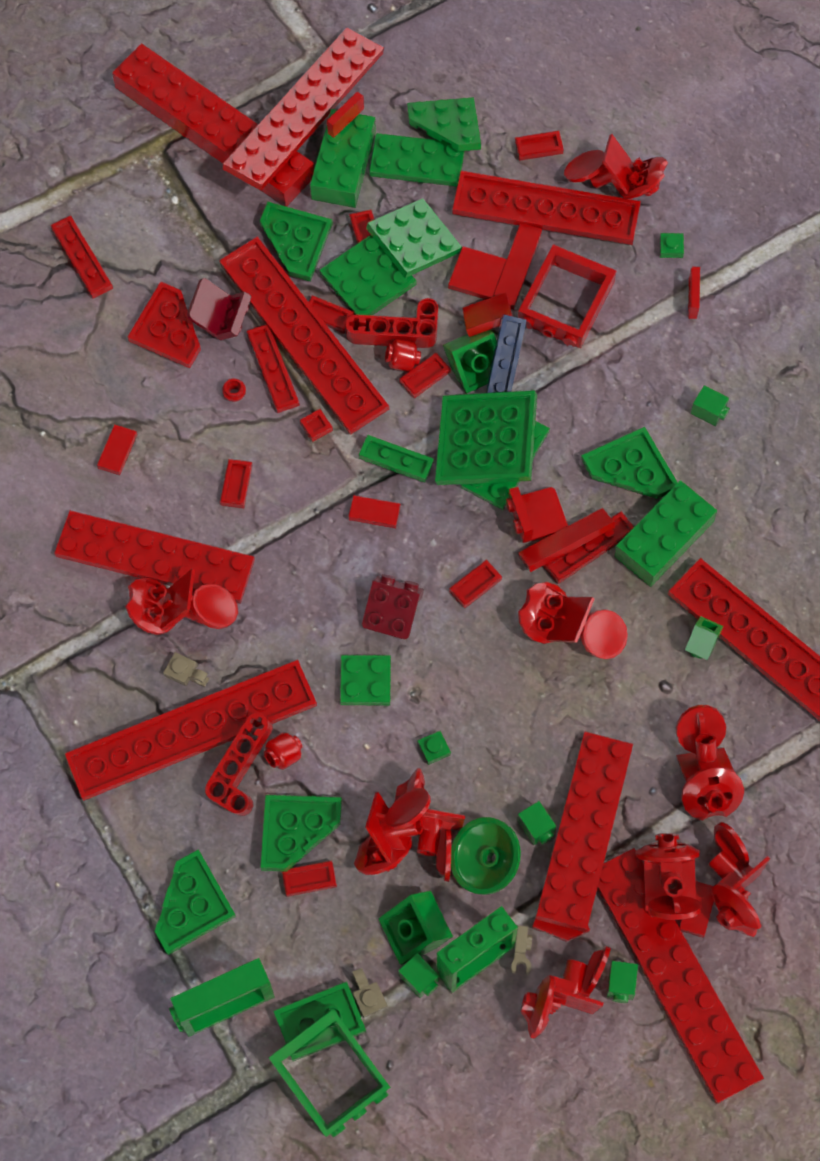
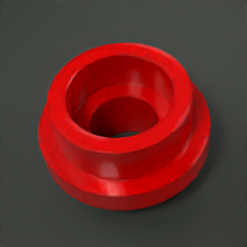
[222,378,246,402]

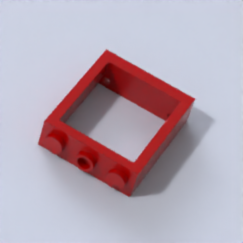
[518,244,617,349]

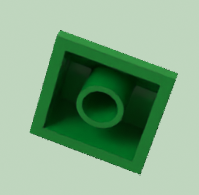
[443,330,497,394]
[378,891,453,965]

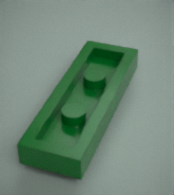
[359,435,434,483]

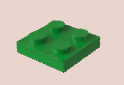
[340,655,391,706]

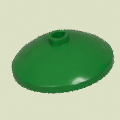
[451,817,521,895]

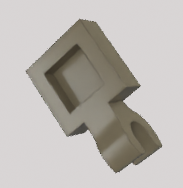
[163,652,210,687]
[511,926,532,975]
[352,967,388,1018]

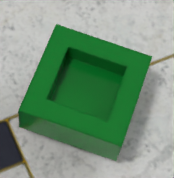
[660,233,684,258]
[418,731,451,765]

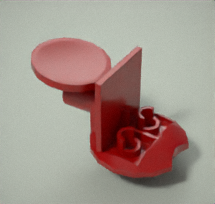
[564,134,668,199]
[125,569,238,635]
[518,582,628,659]
[676,705,744,821]
[394,768,465,882]
[354,788,431,875]
[709,822,770,937]
[635,833,701,920]
[520,946,611,1039]

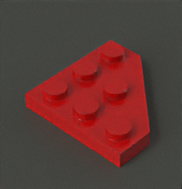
[127,282,201,368]

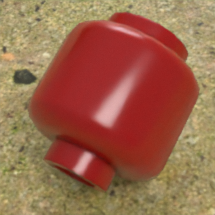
[385,339,421,372]
[264,732,302,770]

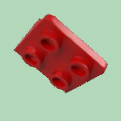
[506,487,568,543]

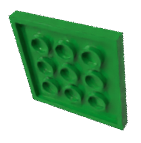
[435,390,537,485]

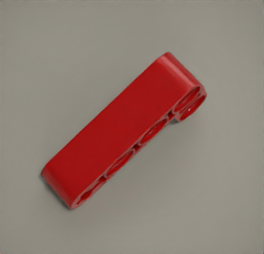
[345,298,438,348]
[205,713,273,816]

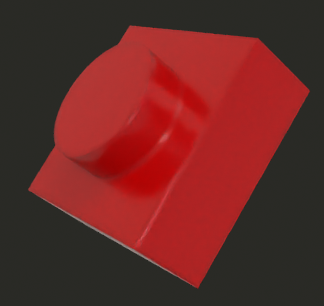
[300,409,333,442]

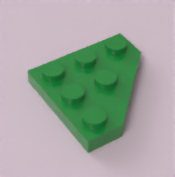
[407,97,481,151]
[260,201,333,282]
[581,427,678,499]
[260,795,342,872]
[155,849,236,955]

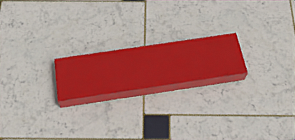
[50,215,113,299]
[493,223,542,310]
[247,324,300,413]
[518,508,615,572]
[544,511,634,584]

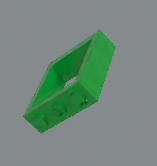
[436,906,518,993]
[169,958,275,1037]
[268,1009,391,1138]

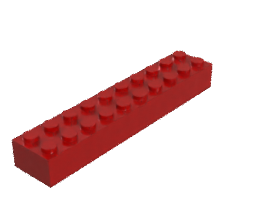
[112,43,314,207]

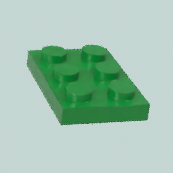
[274,982,366,1062]

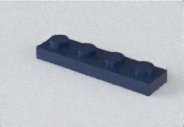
[486,315,527,393]

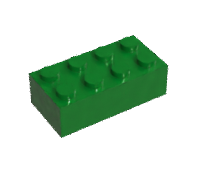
[310,109,376,208]
[614,480,718,587]

